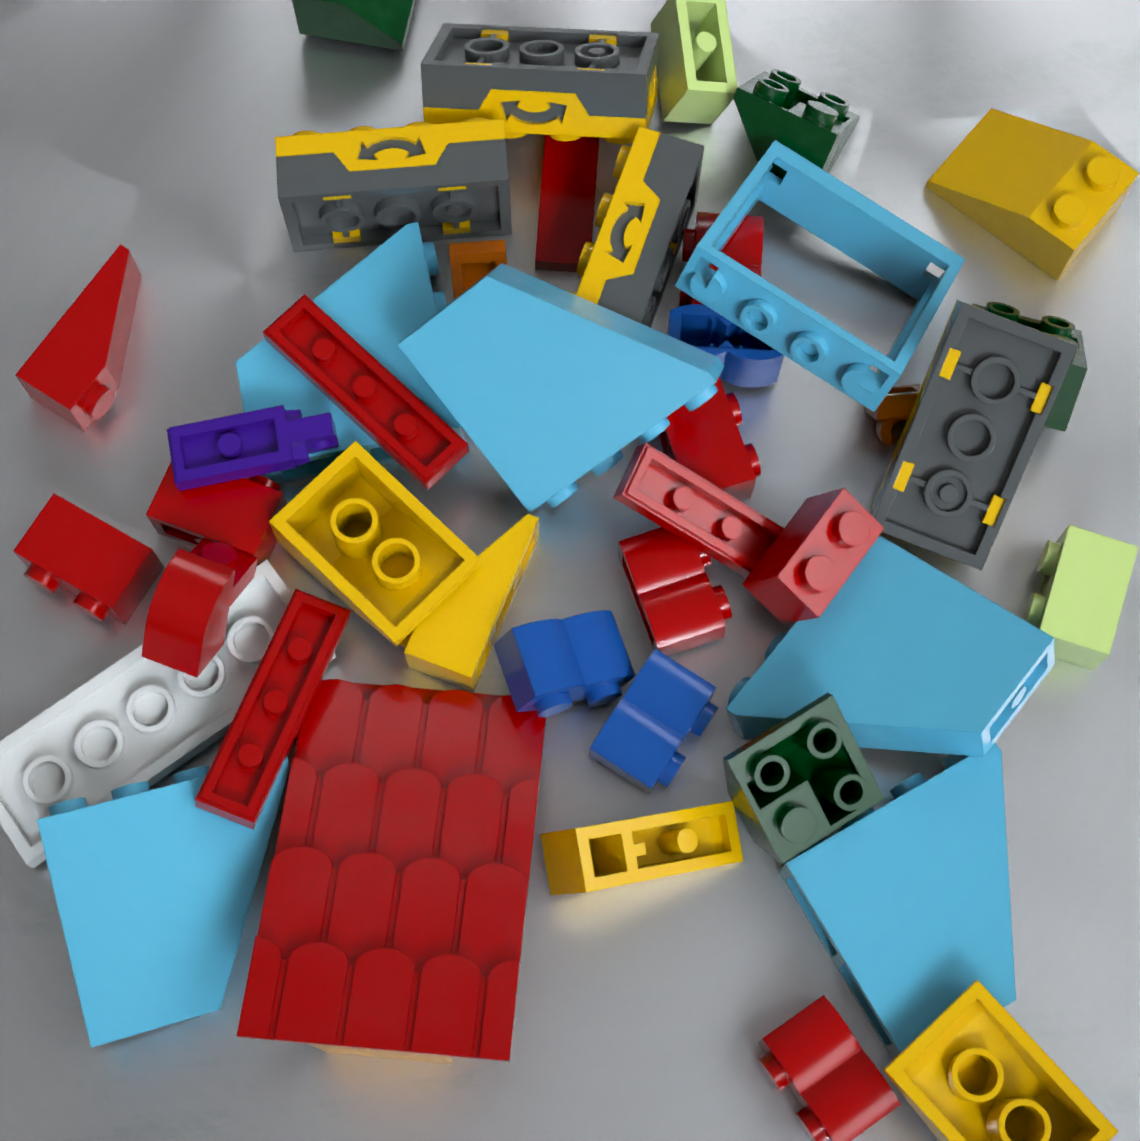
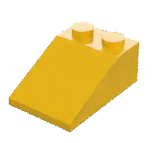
[925,108,1139,281]
[269,441,482,646]
[883,980,1119,1141]

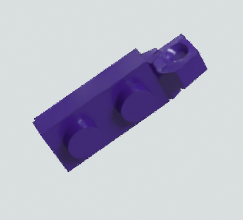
[167,405,339,491]

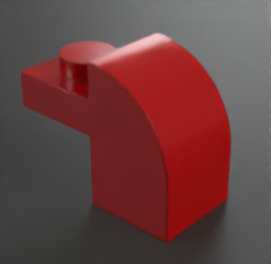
[141,538,258,678]

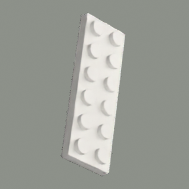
[0,560,336,868]

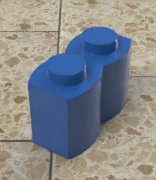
[667,304,784,388]
[493,610,636,717]
[589,649,719,794]

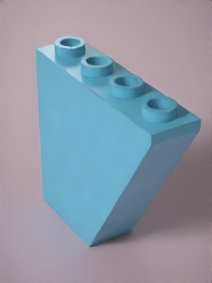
[235,222,463,485]
[398,263,724,513]
[726,535,1055,757]
[779,743,1016,1060]
[37,758,290,1048]

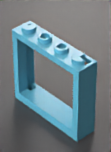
[675,140,966,412]

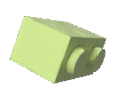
[650,0,738,124]
[1023,524,1138,670]

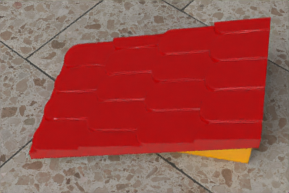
[237,679,547,1064]

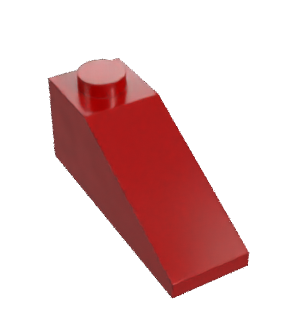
[15,244,142,432]

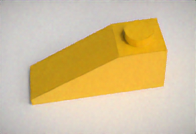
[400,514,539,693]
[540,801,744,895]

